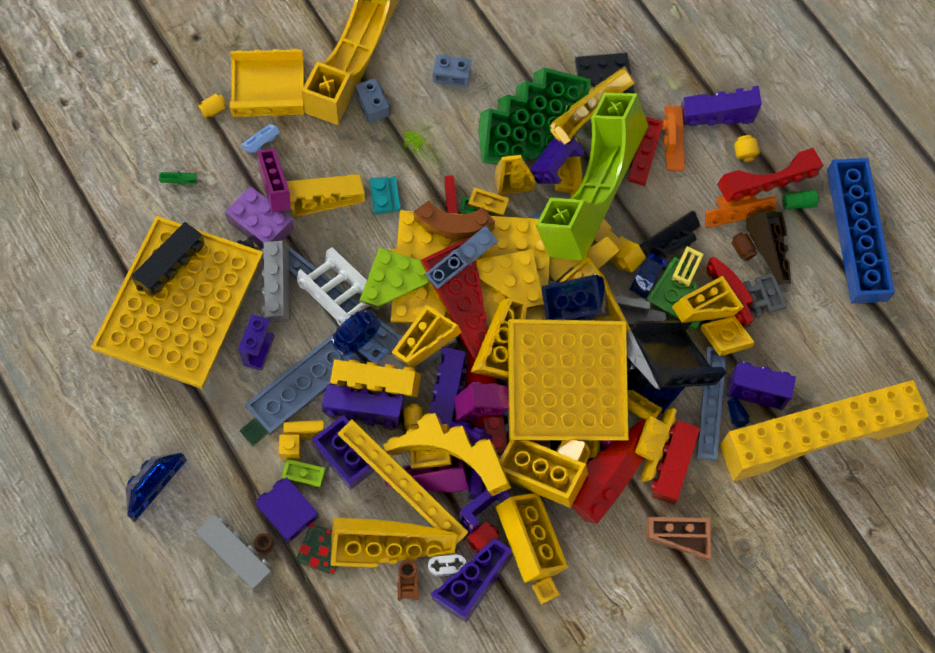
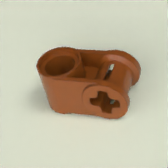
[397,560,418,601]

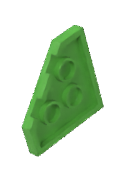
[646,256,701,331]

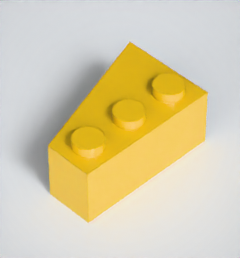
[672,276,744,323]
[392,305,462,368]

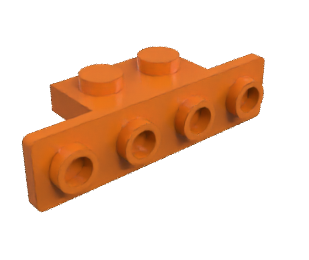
[662,106,685,171]
[705,195,776,228]

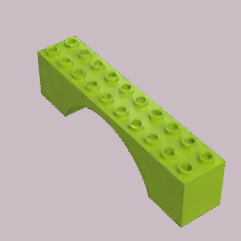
[536,93,648,260]

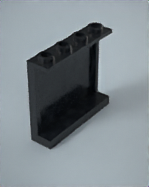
[631,320,727,388]

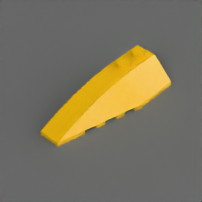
[331,518,457,568]

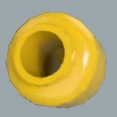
[734,135,760,163]

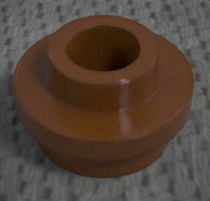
[254,533,274,554]

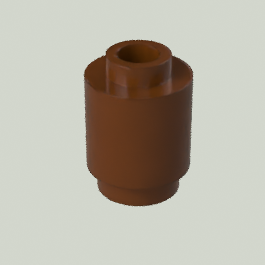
[731,232,757,261]

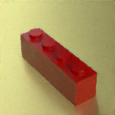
[650,420,700,505]

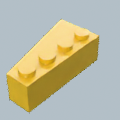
[286,174,365,218]
[471,297,528,381]
[330,359,421,397]

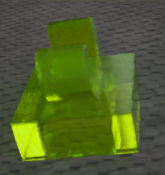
[403,130,426,152]

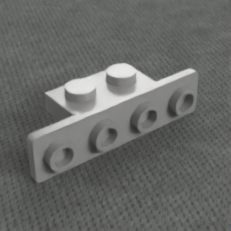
[589,295,666,325]

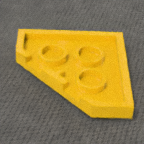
[476,249,544,309]

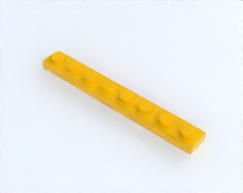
[338,419,468,544]

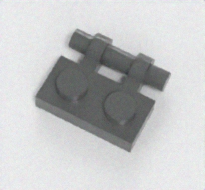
[743,273,787,317]

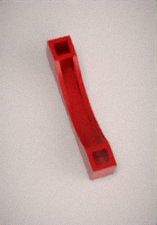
[717,148,824,202]

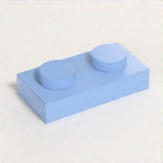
[241,124,280,153]

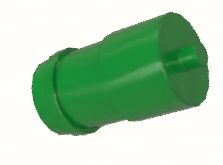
[782,190,819,210]

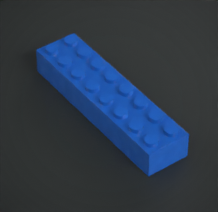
[827,158,895,304]

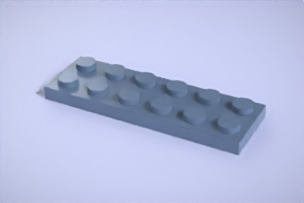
[245,332,361,435]

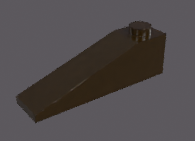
[746,211,791,285]

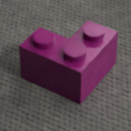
[454,382,509,421]

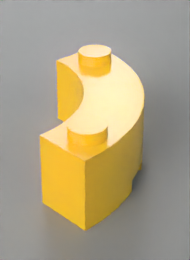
[591,219,646,273]

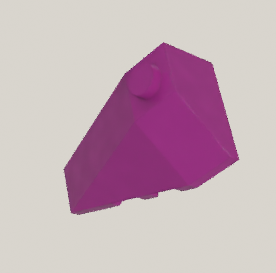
[385,455,469,492]

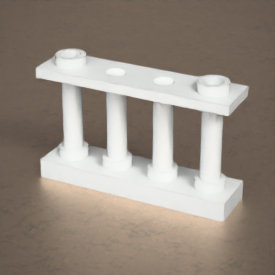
[297,247,381,332]

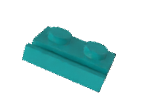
[369,176,401,215]

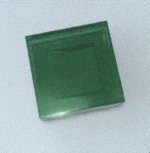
[240,418,268,446]

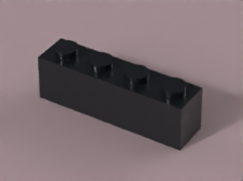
[131,222,204,297]

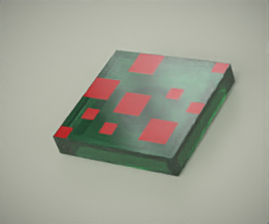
[296,523,338,575]

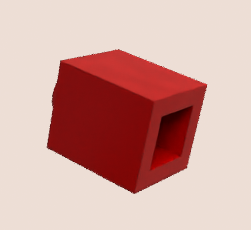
[467,521,500,553]

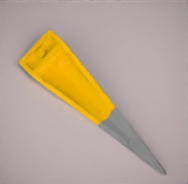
[560,257,660,390]

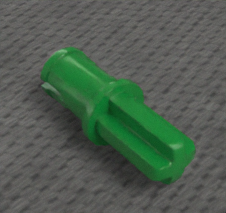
[159,171,197,185]

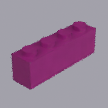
[257,148,291,212]

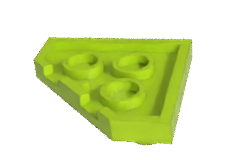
[360,247,429,308]

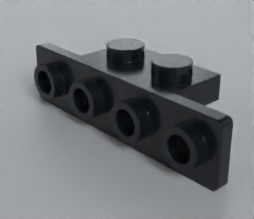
[639,211,700,264]

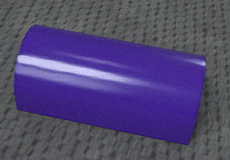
[468,466,486,499]

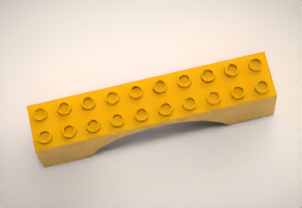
[302,0,399,125]
[719,380,929,482]

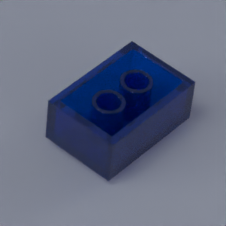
[541,274,610,321]

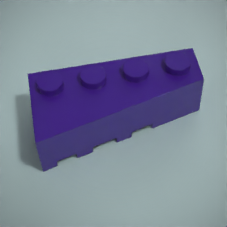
[681,85,762,126]
[429,347,467,429]
[321,384,404,430]
[431,538,513,623]

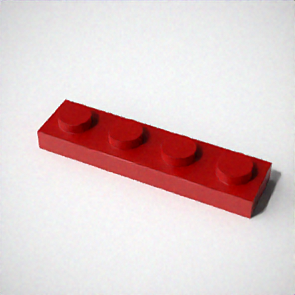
[628,117,663,186]

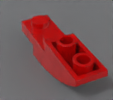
[706,257,753,328]

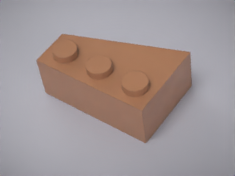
[646,517,711,560]

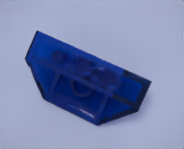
[126,453,187,523]

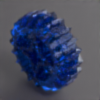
[331,309,380,356]

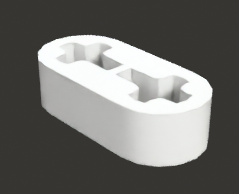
[428,555,466,577]

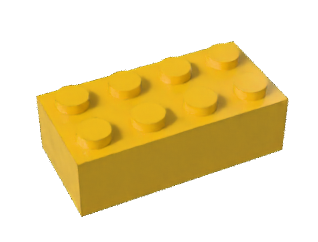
[500,440,588,508]
[496,493,569,583]

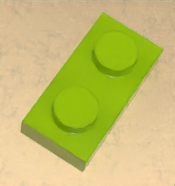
[281,459,326,489]

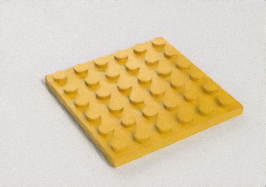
[508,319,628,441]

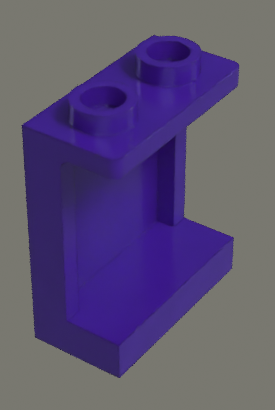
[530,138,585,184]
[238,314,275,371]
[255,478,319,544]
[458,489,510,534]

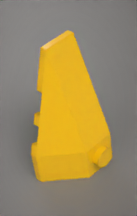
[495,155,536,195]

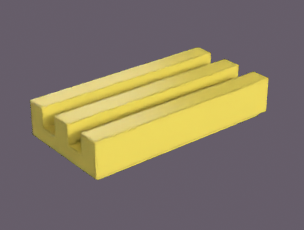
[671,246,704,287]

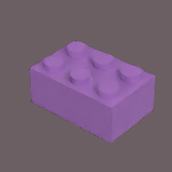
[225,186,294,249]

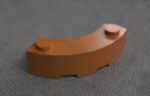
[414,201,495,240]

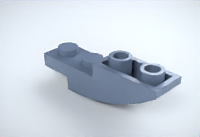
[425,226,498,290]

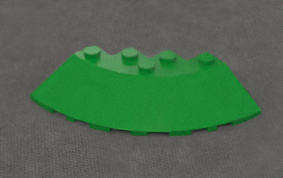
[478,68,591,165]

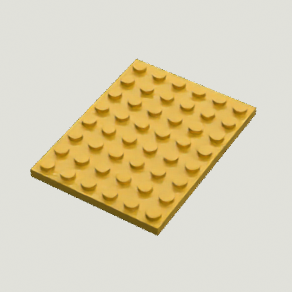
[391,210,550,328]
[91,215,263,389]

